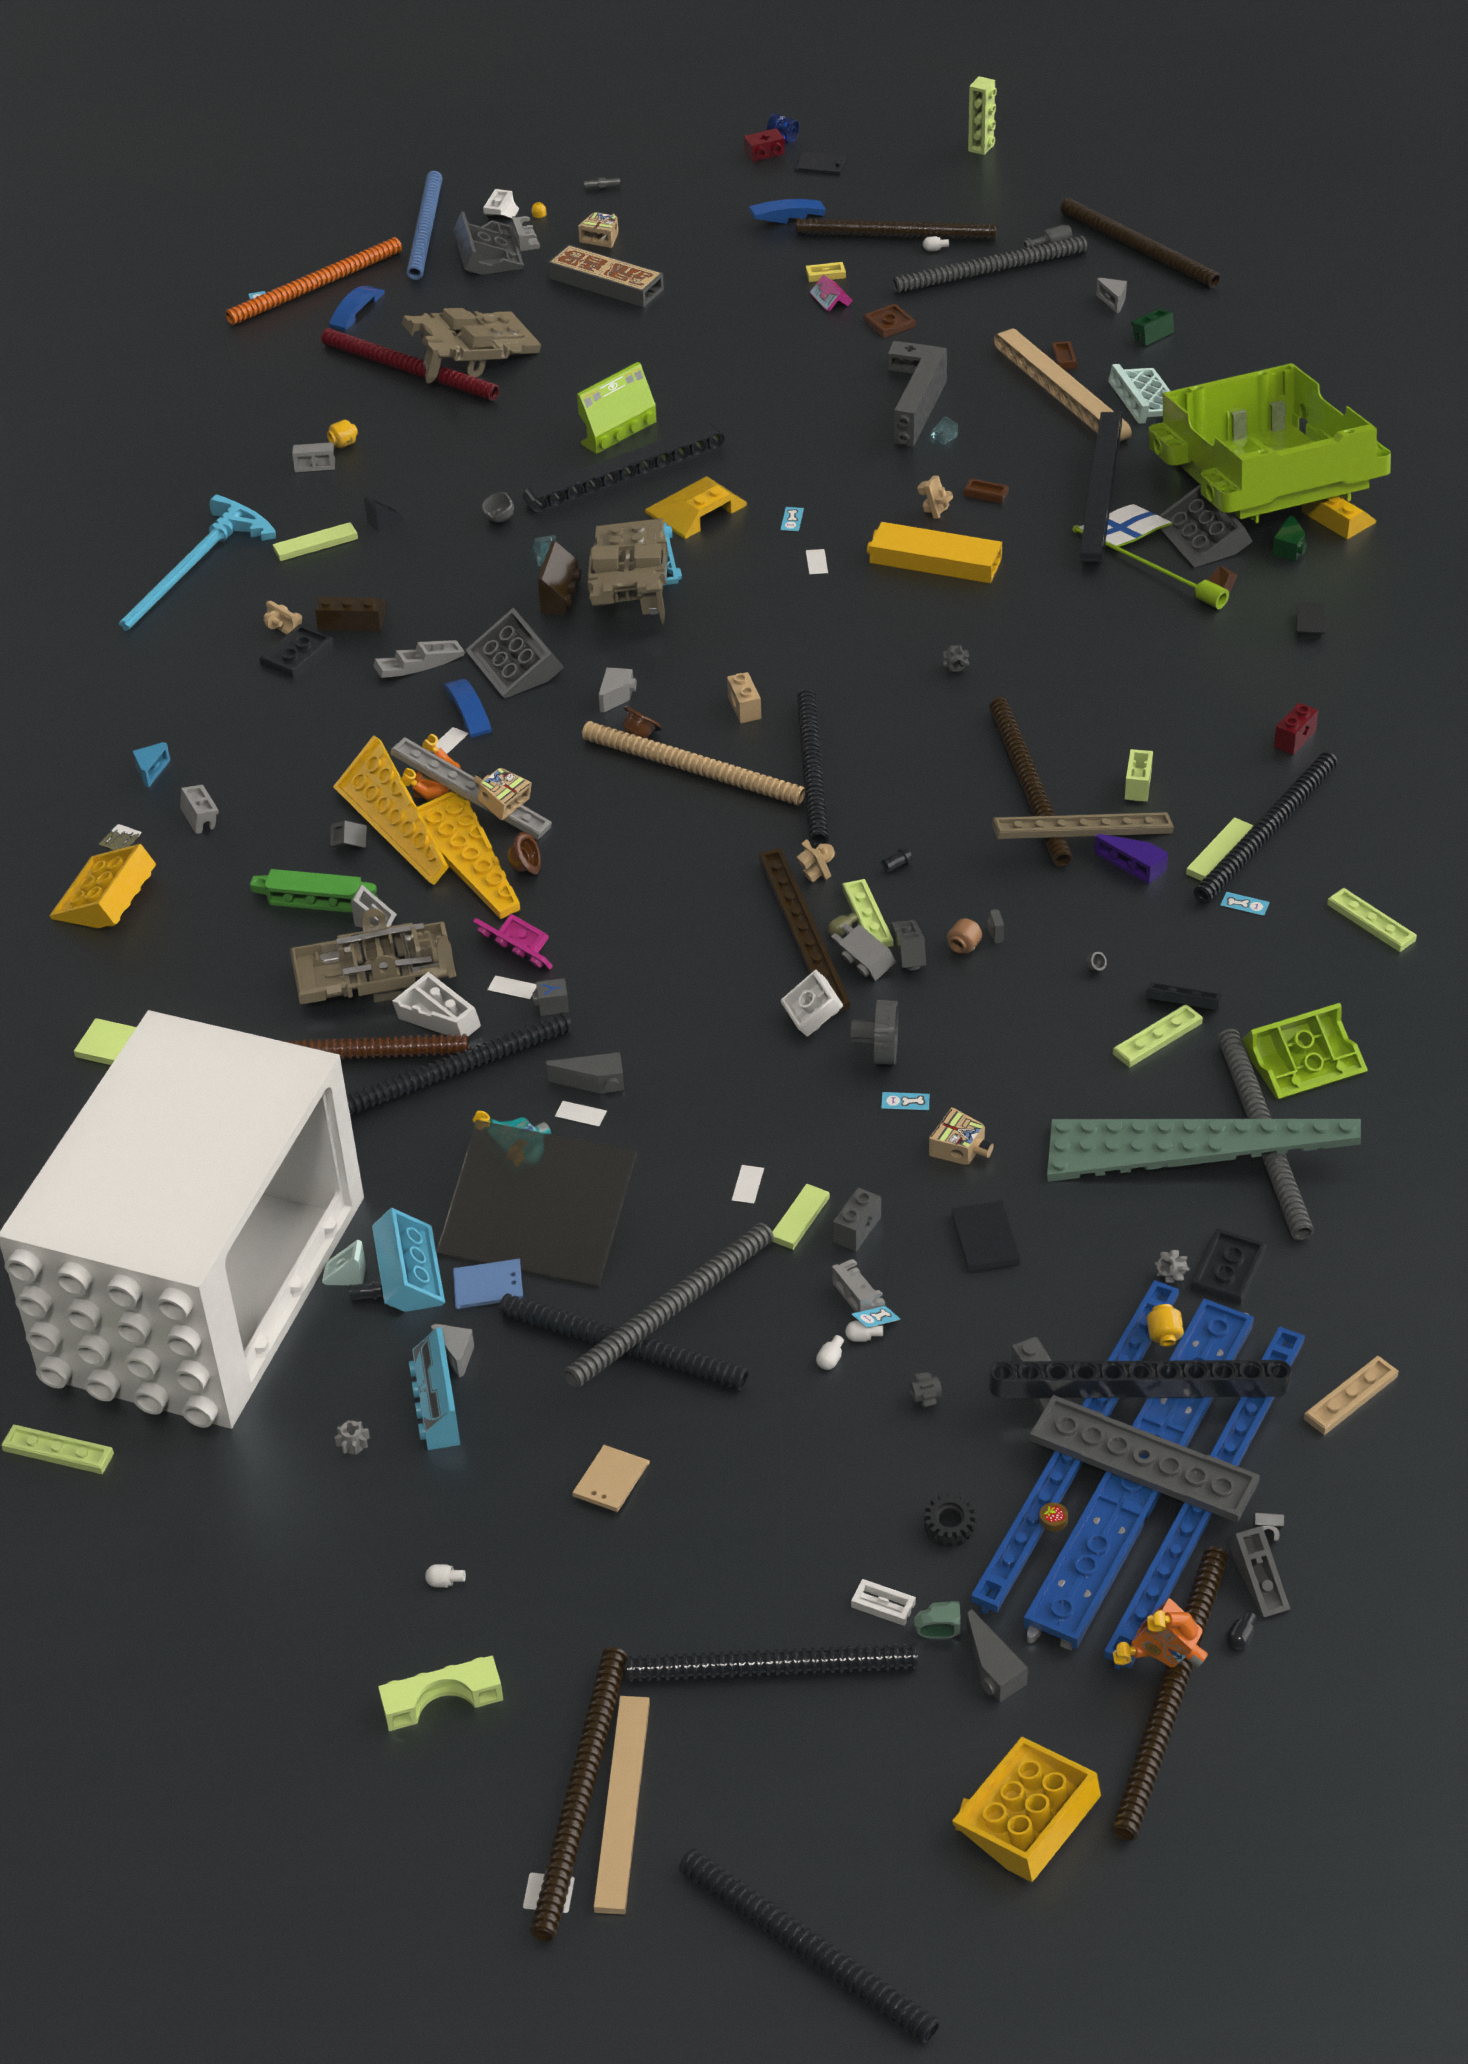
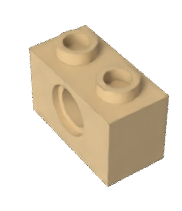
[727,672,761,723]

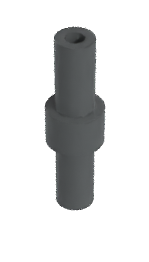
[584,177,620,189]

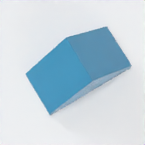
[133,742,170,787]

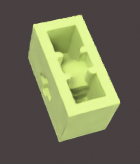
[1125,749,1153,801]

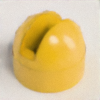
[532,202,546,218]

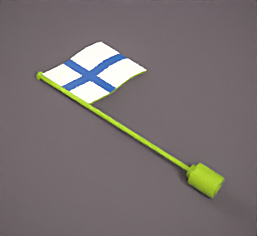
[1072,504,1229,609]

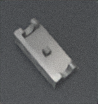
[512,216,540,251]
[292,442,335,472]
[180,785,219,834]
[832,1259,885,1313]

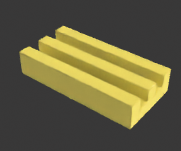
[806,262,846,282]

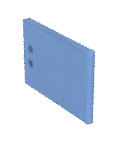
[453,1258,523,1309]

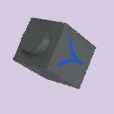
[532,978,569,1016]

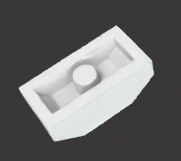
[483,189,519,218]

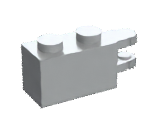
[831,923,896,981]

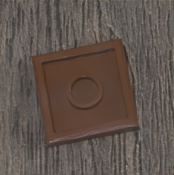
[863,304,916,338]

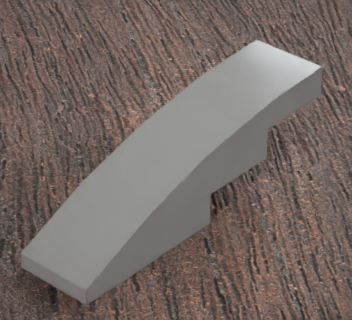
[373,640,465,678]

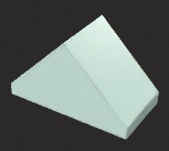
[322,1239,366,1286]

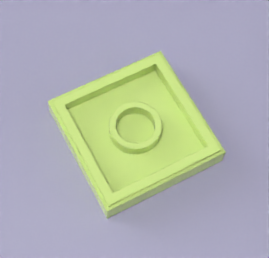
[74,1018,137,1065]

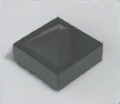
[987,909,1004,943]

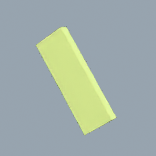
[772,1184,830,1250]

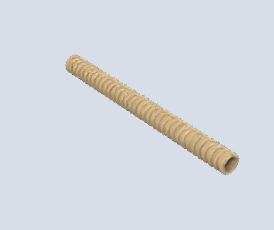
[582,721,805,806]

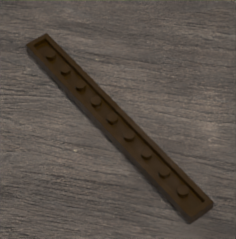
[759,848,850,1012]

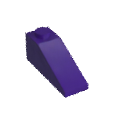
[1095,834,1168,884]

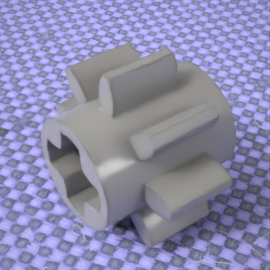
[1155,1250,1189,1283]
[335,1420,370,1455]

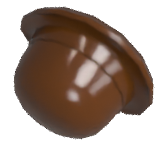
[623,706,662,739]
[507,832,541,874]

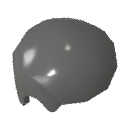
[482,492,515,523]

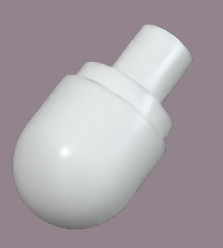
[923,236,949,252]
[845,1320,883,1342]
[816,1335,844,1370]
[425,1564,466,1587]

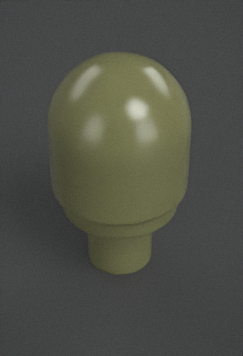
[827,912,858,937]

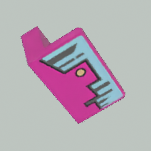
[810,274,853,311]

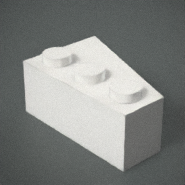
[392,972,481,1036]

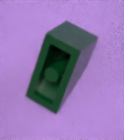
[1272,516,1307,562]

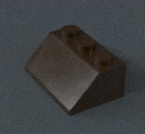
[538,541,582,615]
[315,596,387,632]

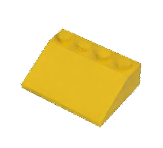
[49,843,156,928]
[952,1737,1101,1882]

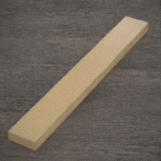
[594,1696,650,1915]

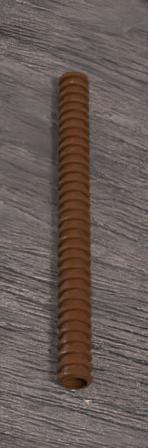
[283,1034,469,1060]

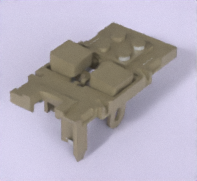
[587,518,668,624]

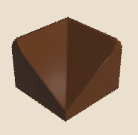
[1208,566,1238,593]

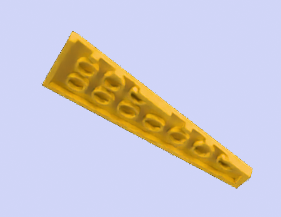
[333,735,449,885]
[417,791,520,919]

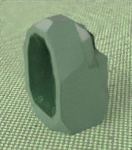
[914,1601,960,1639]

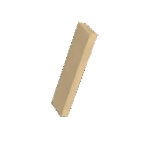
[1304,1356,1399,1435]

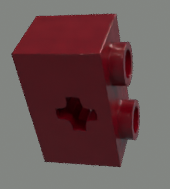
[744,128,785,162]
[1274,703,1318,755]

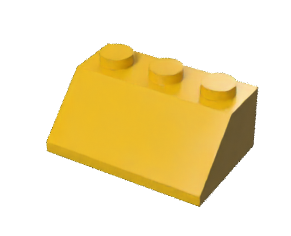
[1301,496,1376,539]

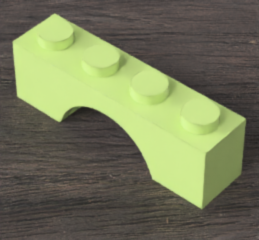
[378,1655,503,1731]

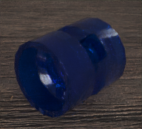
[767,113,800,143]

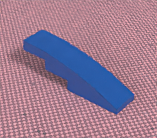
[748,199,826,224]

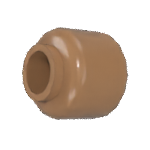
[947,918,982,954]

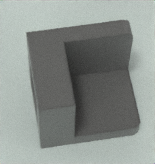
[330,821,367,848]

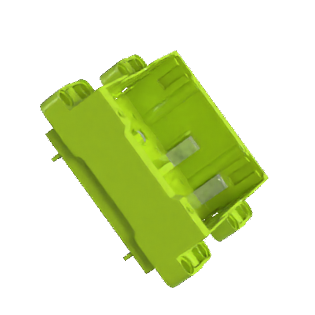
[1148,363,1391,523]

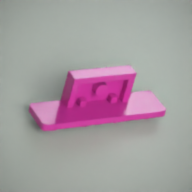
[473,914,553,970]

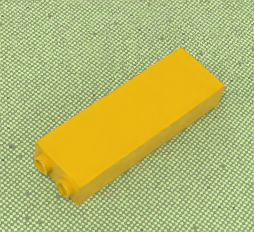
[867,522,1002,583]

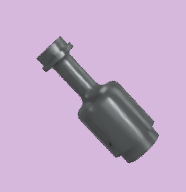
[1023,225,1072,249]

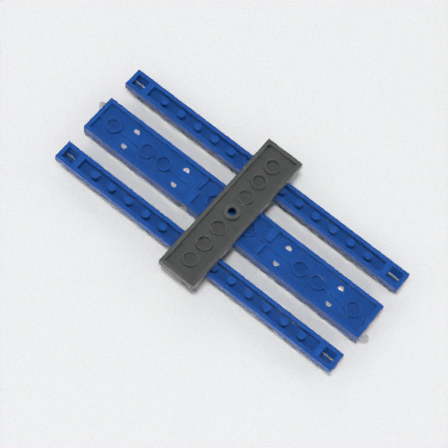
[971,1280,1305,1670]

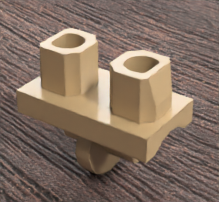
[917,476,953,519]
[264,601,302,634]
[796,839,835,883]

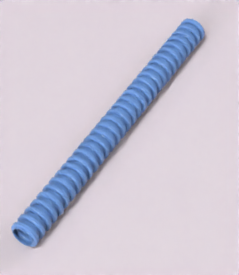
[407,171,442,280]

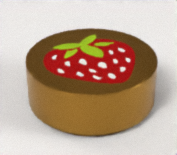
[1039,1502,1068,1532]

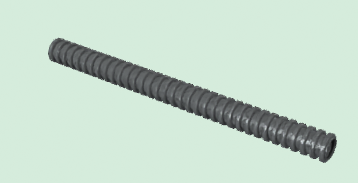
[893,236,1087,294]
[1218,1029,1314,1240]
[564,1223,774,1388]

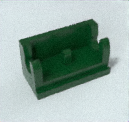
[1131,308,1174,346]

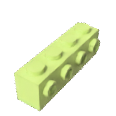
[968,76,997,155]

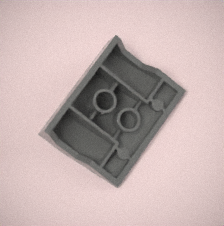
[453,212,524,275]

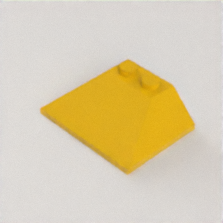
[645,476,747,539]

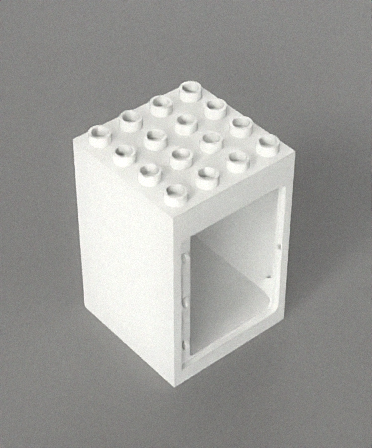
[0,1010,364,1429]

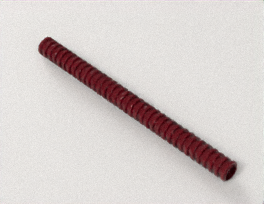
[321,328,499,401]

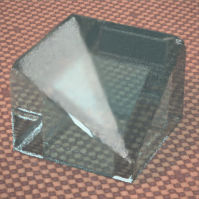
[930,416,958,444]

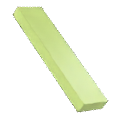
[273,522,358,561]
[1186,817,1254,881]
[842,879,893,947]
[1327,888,1417,952]
[1113,1005,1203,1068]
[1,1424,114,1474]

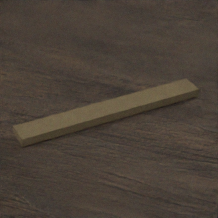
[992,812,1174,839]

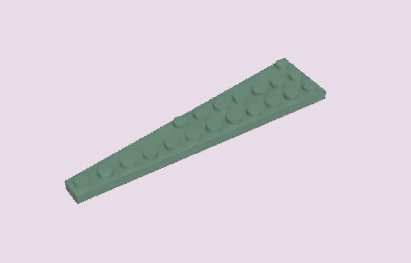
[1047,1119,1361,1182]

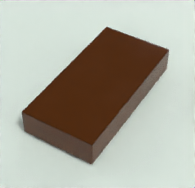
[1051,341,1077,370]
[964,478,1009,503]

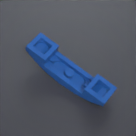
[329,285,385,331]
[443,678,492,738]

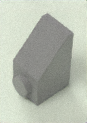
[599,667,637,712]

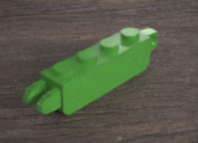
[250,869,378,913]

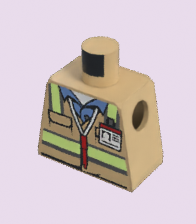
[578,212,619,248]
[474,768,532,820]
[929,1107,994,1165]

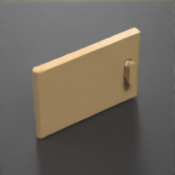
[572,1445,650,1512]

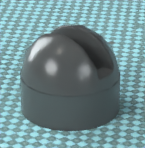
[1085,952,1107,972]

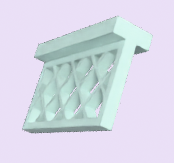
[1108,364,1170,423]

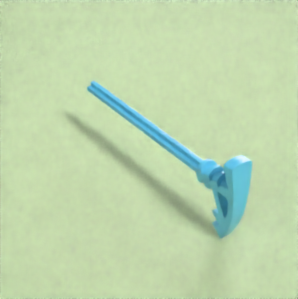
[119,494,276,631]

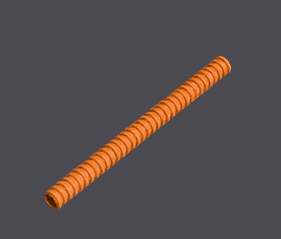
[226,237,402,325]

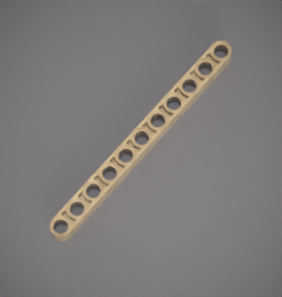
[994,328,1132,442]

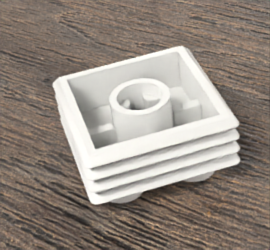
[781,970,843,1036]

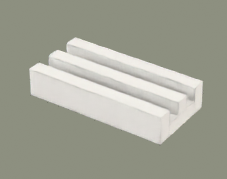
[851,1579,916,1626]

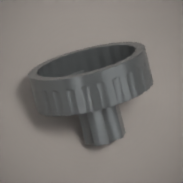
[851,1000,898,1065]

